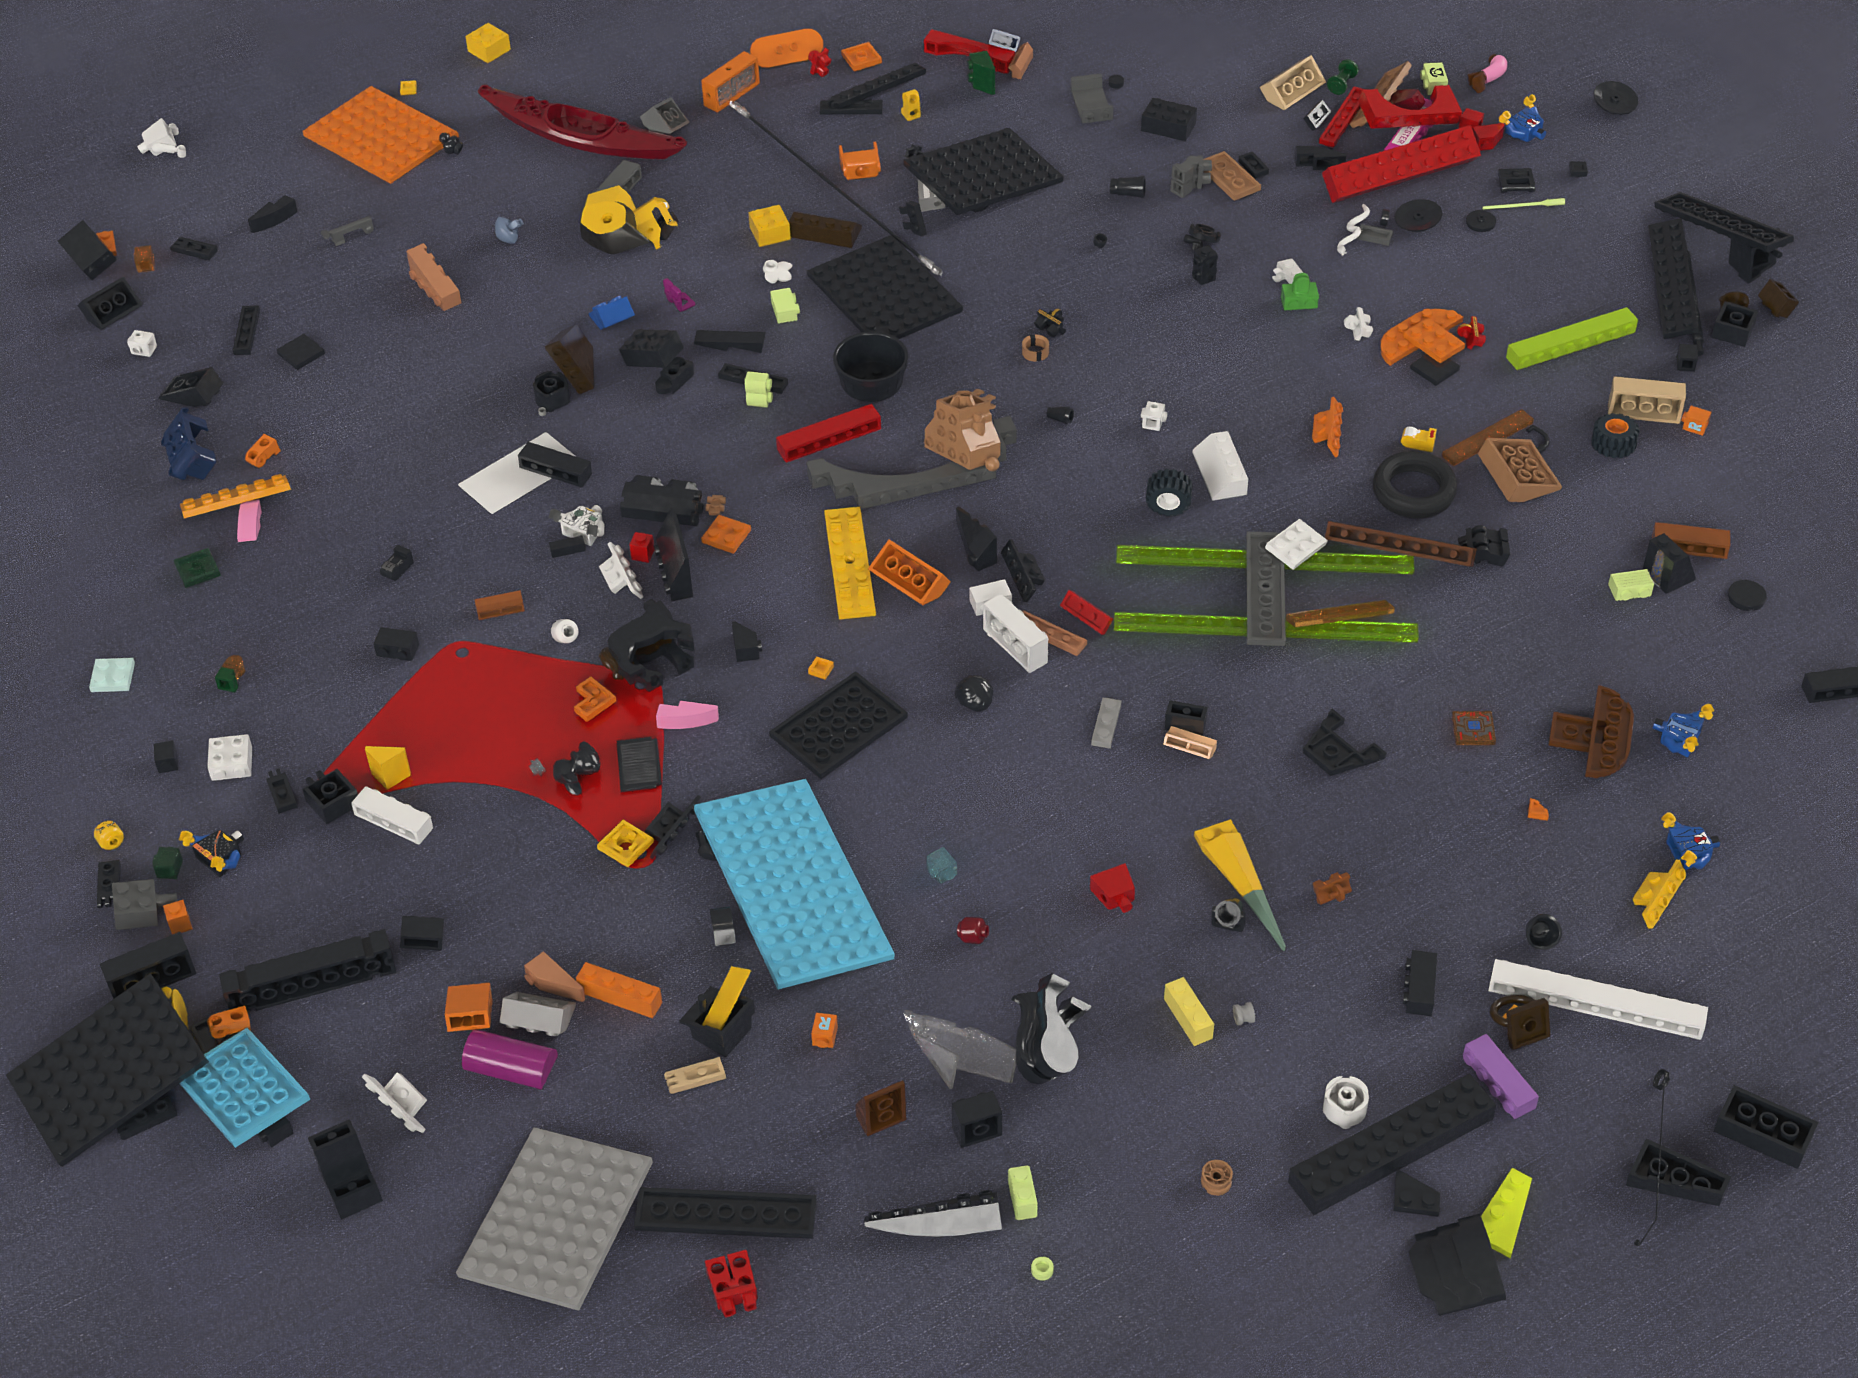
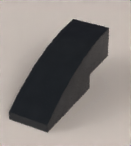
[1294,146,1346,170]
[248,195,298,233]

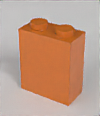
[445,983,493,1032]

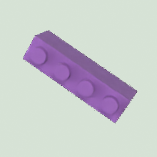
[1463,1034,1539,1119]

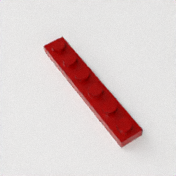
[1319,86,1366,148]

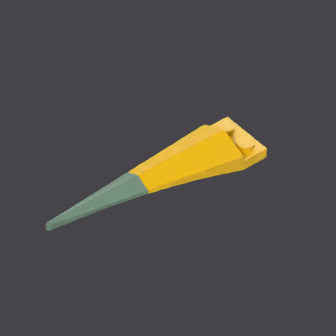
[1194,819,1286,951]

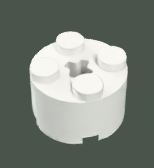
[1323,1076,1369,1129]

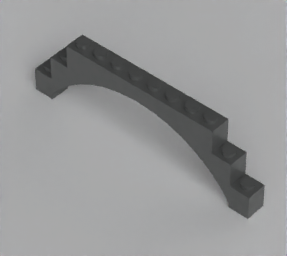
[806,416,1017,509]

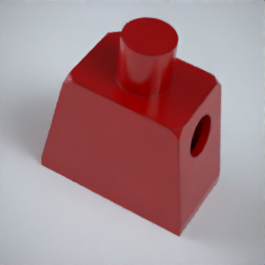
[1090,863,1135,913]

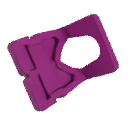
[663,278,695,312]

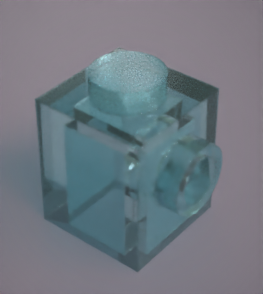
[927,847,957,884]

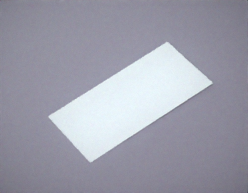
[458,432,575,514]

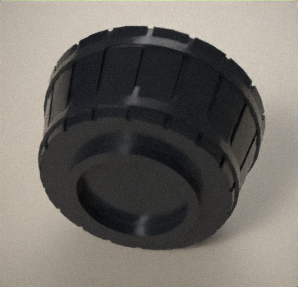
[833,331,908,402]

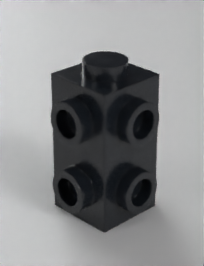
[1192,245,1218,285]

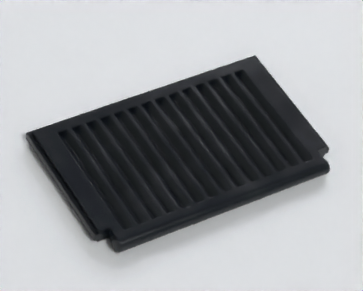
[617,737,662,792]

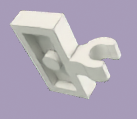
[1272,259,1303,284]

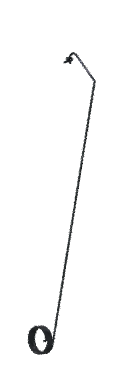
[1634,1069,1670,1246]

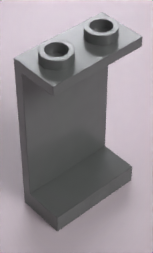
[1070,73,1113,123]

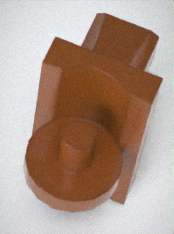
[1313,872,1352,905]

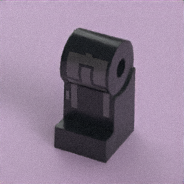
[380,545,414,581]

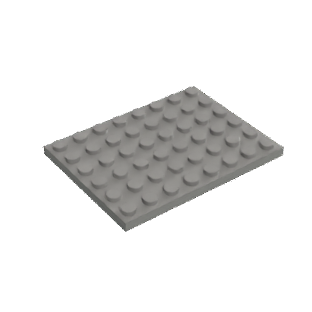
[456,1127,653,1311]

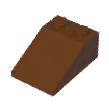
[855,1080,906,1137]

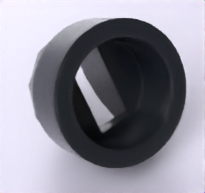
[1093,233,1107,248]

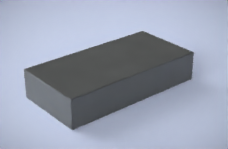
[1357,224,1393,246]

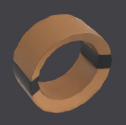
[1022,334,1049,362]

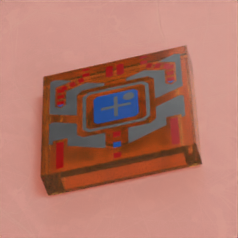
[1452,711,1496,745]

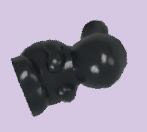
[553,741,601,795]

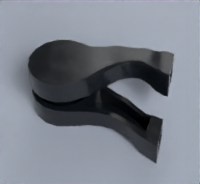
[1011,973,1091,1084]

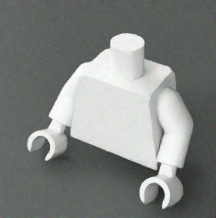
[137,118,186,158]

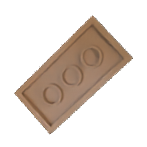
[1203,151,1261,201]

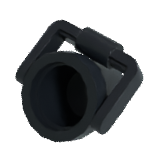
[1211,898,1246,932]

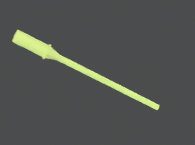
[1483,198,1565,210]

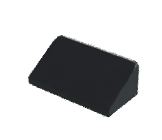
[657,212,679,240]

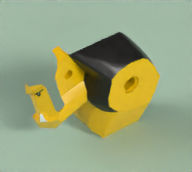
[580,185,678,255]

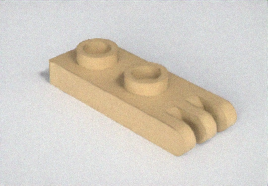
[664,1057,726,1094]

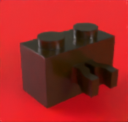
[1758,279,1799,318]

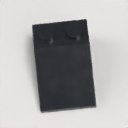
[159,367,223,407]

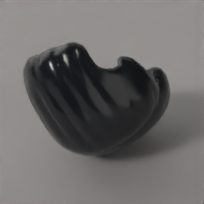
[955,675,993,712]

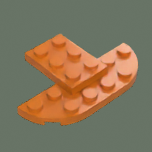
[1380,309,1465,366]

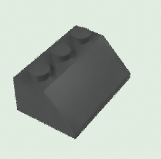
[640,97,690,134]

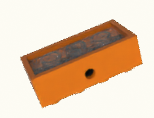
[701,51,760,113]

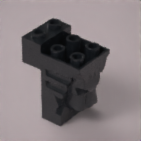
[308,1119,383,1220]

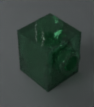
[153,847,183,879]

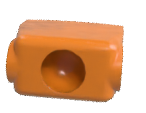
[839,141,881,180]

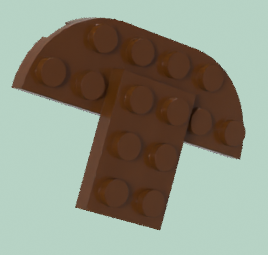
[1548,685,1634,778]

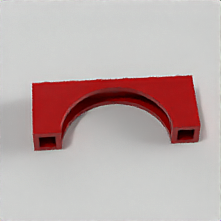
[1358,85,1462,129]

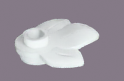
[763,260,793,283]

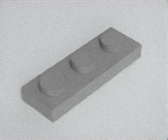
[1091,698,1122,748]

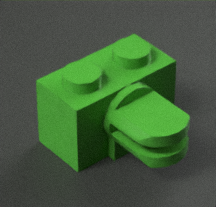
[1281,272,1319,310]

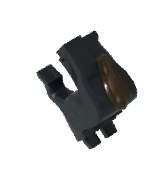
[599,599,695,692]

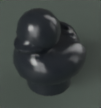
[439,133,463,155]

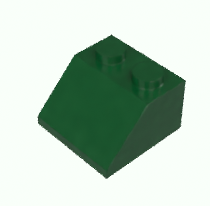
[967,51,995,95]

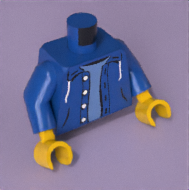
[1653,704,1714,757]

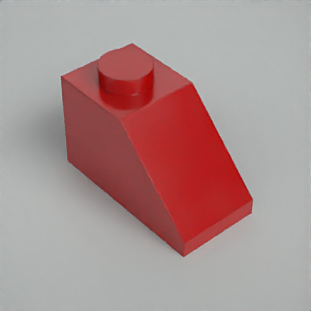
[1473,123,1505,151]

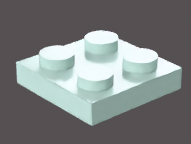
[89,658,135,692]

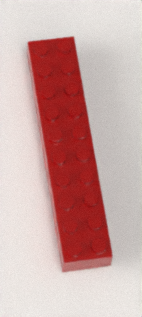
[1322,125,1481,203]

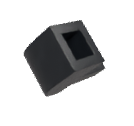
[710,906,736,946]

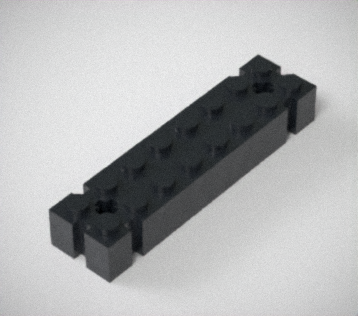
[219,929,397,1013]

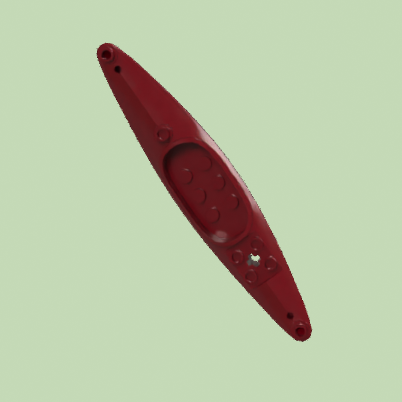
[478,84,687,159]

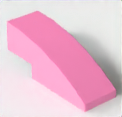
[237,499,262,542]
[656,701,719,729]

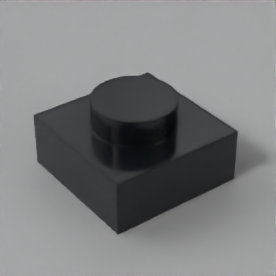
[1569,161,1588,177]

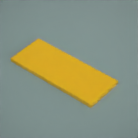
[702,966,751,1031]

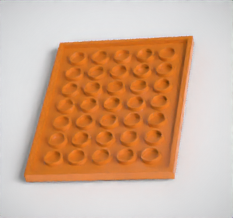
[303,86,459,184]

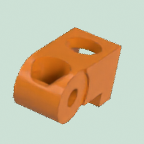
[245,434,280,468]
[207,1006,251,1039]

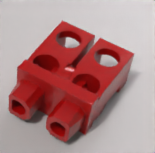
[704,1250,758,1317]

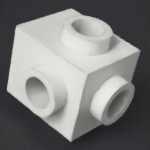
[127,330,157,357]
[1141,401,1167,431]

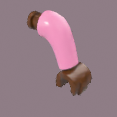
[1468,54,1507,93]

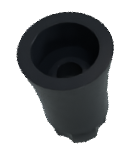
[1110,175,1146,198]

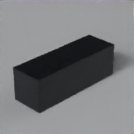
[549,536,586,558]

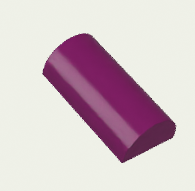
[462,1029,558,1090]

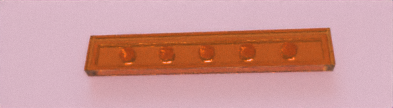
[1442,409,1534,466]
[1286,600,1395,627]

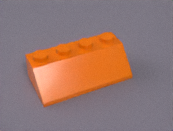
[868,539,951,605]

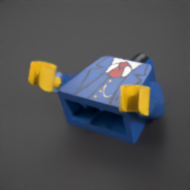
[1499,94,1546,142]
[1661,812,1720,870]

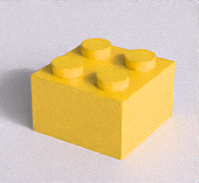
[465,23,511,63]
[748,205,791,247]

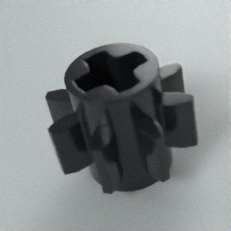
[904,144,924,158]

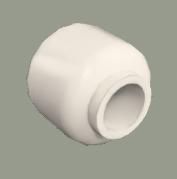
[551,619,578,643]

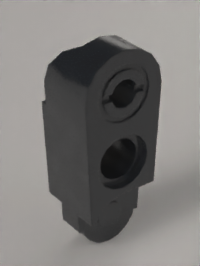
[655,357,694,394]

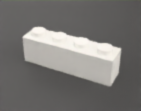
[351,786,433,845]

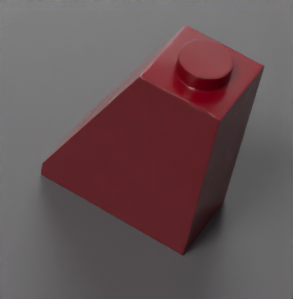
[1389,89,1425,110]

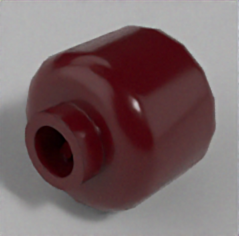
[957,917,989,944]

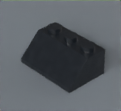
[77,276,143,330]

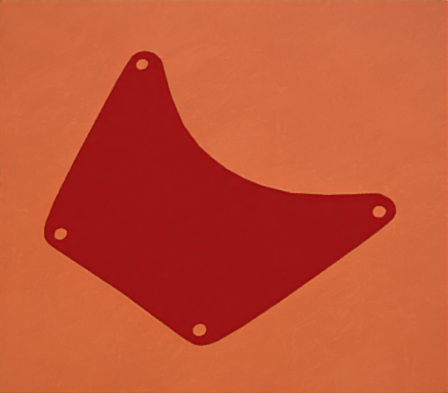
[324,641,664,869]

